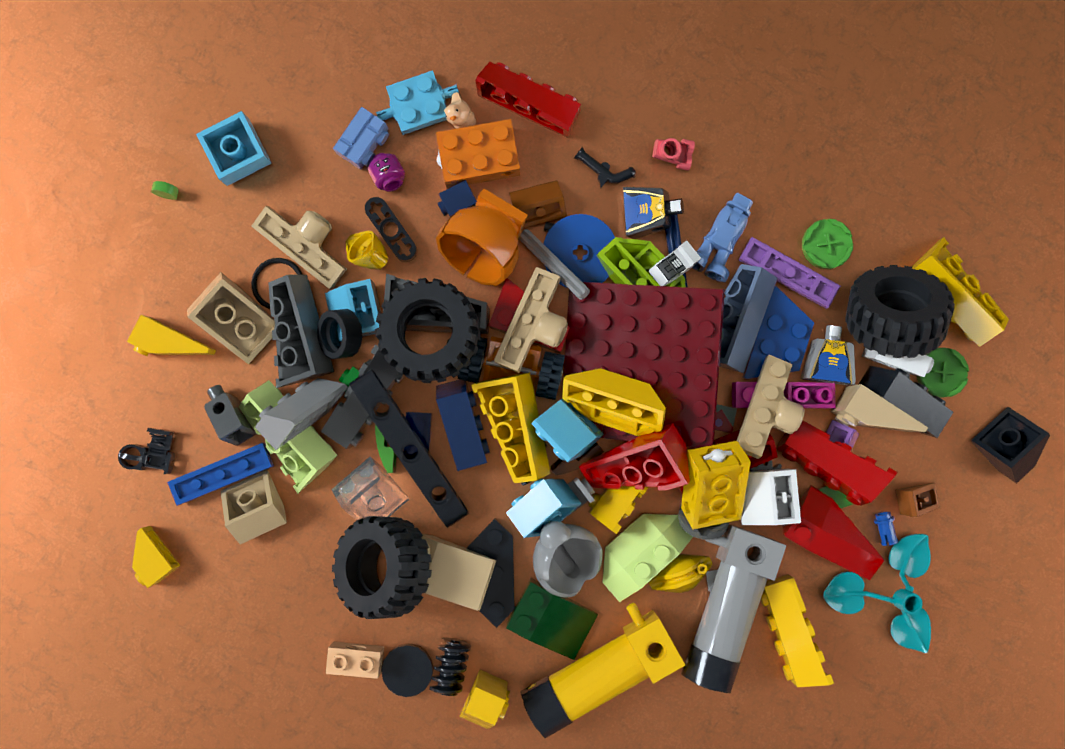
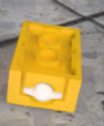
[681,441,751,529]

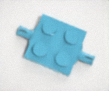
[376,70,459,135]

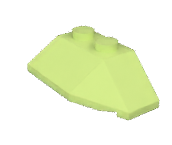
[602,513,693,602]

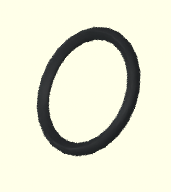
[251,258,303,309]

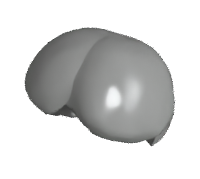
[533,521,603,598]

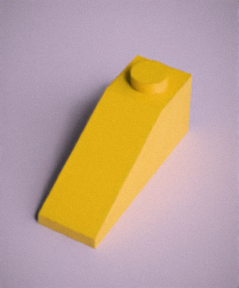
[127,315,216,356]

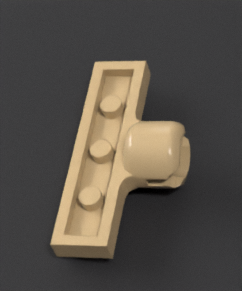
[251,206,347,289]
[494,267,568,373]
[737,355,805,459]

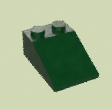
[506,578,598,660]

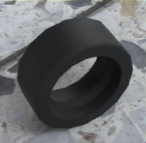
[317,309,362,359]

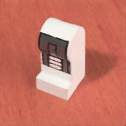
[649,240,701,286]

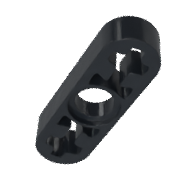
[365,197,417,262]

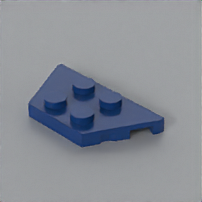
[742,286,814,379]

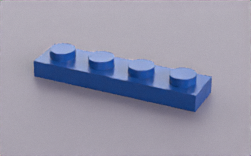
[167,443,274,506]

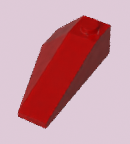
[579,423,690,490]

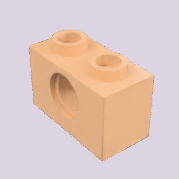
[326,642,384,679]

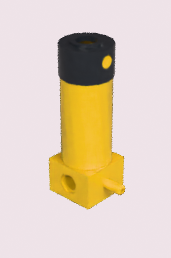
[520,603,685,738]

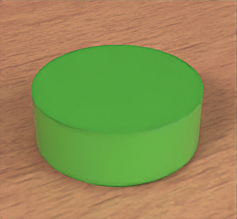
[151,181,179,200]

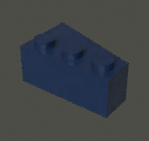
[436,380,490,471]

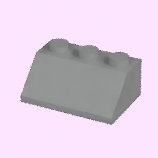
[255,378,348,450]

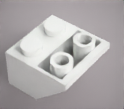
[741,468,801,525]

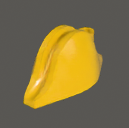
[345,231,389,270]
[648,554,713,593]

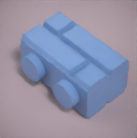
[333,107,389,170]

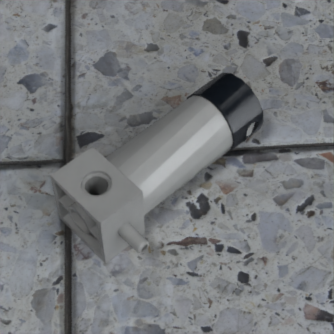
[682,524,787,693]

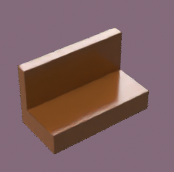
[509,180,567,228]

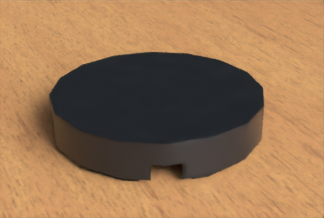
[381,644,433,697]

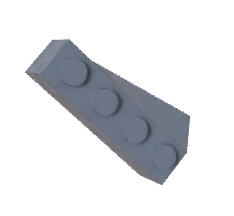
[719,264,777,373]

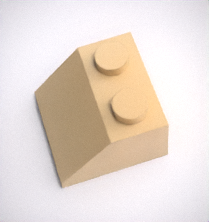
[221,469,287,544]

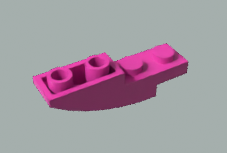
[732,382,836,408]

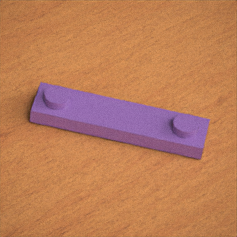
[738,237,841,309]

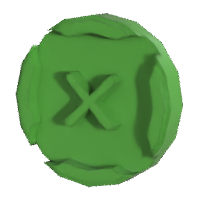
[802,219,853,269]
[916,348,969,398]

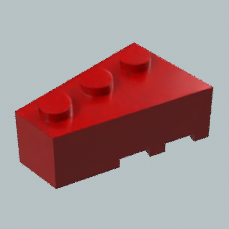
[489,278,570,354]

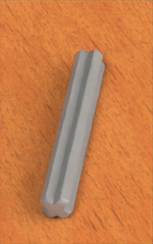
[519,229,590,300]

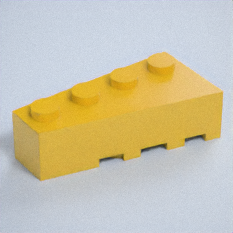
[471,373,551,483]

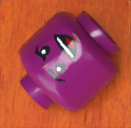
[368,153,405,192]

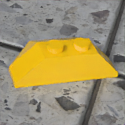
[562,368,666,436]

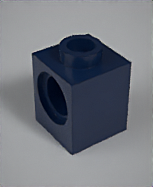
[437,180,477,217]

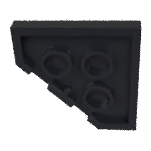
[466,518,515,628]

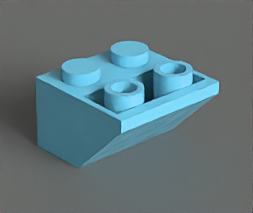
[325,279,382,342]
[531,399,604,462]

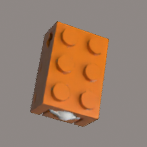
[436,119,520,189]

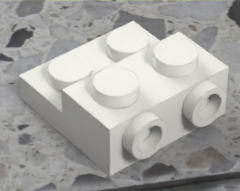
[862,348,934,377]

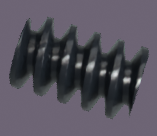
[429,637,471,696]

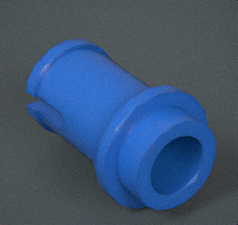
[874,512,898,546]

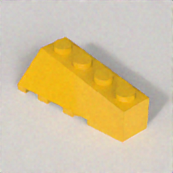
[912,237,1009,347]
[588,486,649,534]
[760,574,834,687]

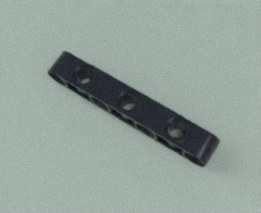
[349,369,469,528]

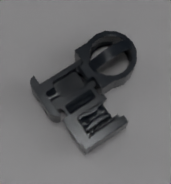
[118,428,175,474]

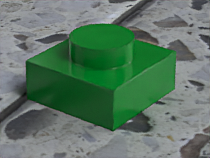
[339,366,360,392]

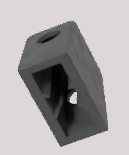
[204,385,257,446]

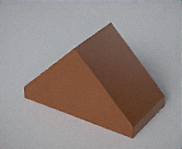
[895,483,940,517]

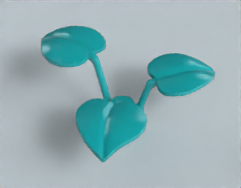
[823,534,931,653]

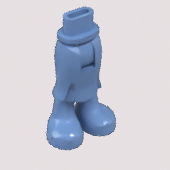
[692,193,753,282]

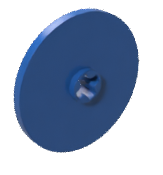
[543,214,615,288]

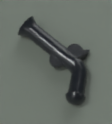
[574,147,636,189]

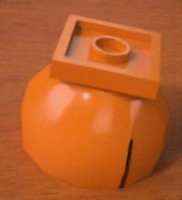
[436,188,528,286]

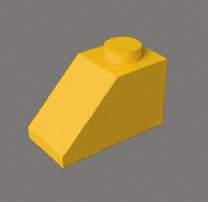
[132,526,180,588]

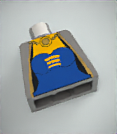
[801,325,856,386]

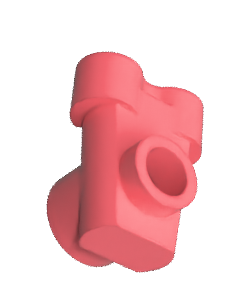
[652,138,695,171]

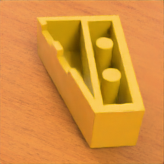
[459,670,510,729]

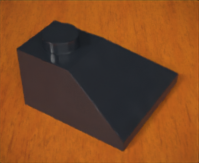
[971,407,1050,484]

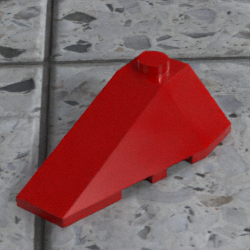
[782,485,885,580]

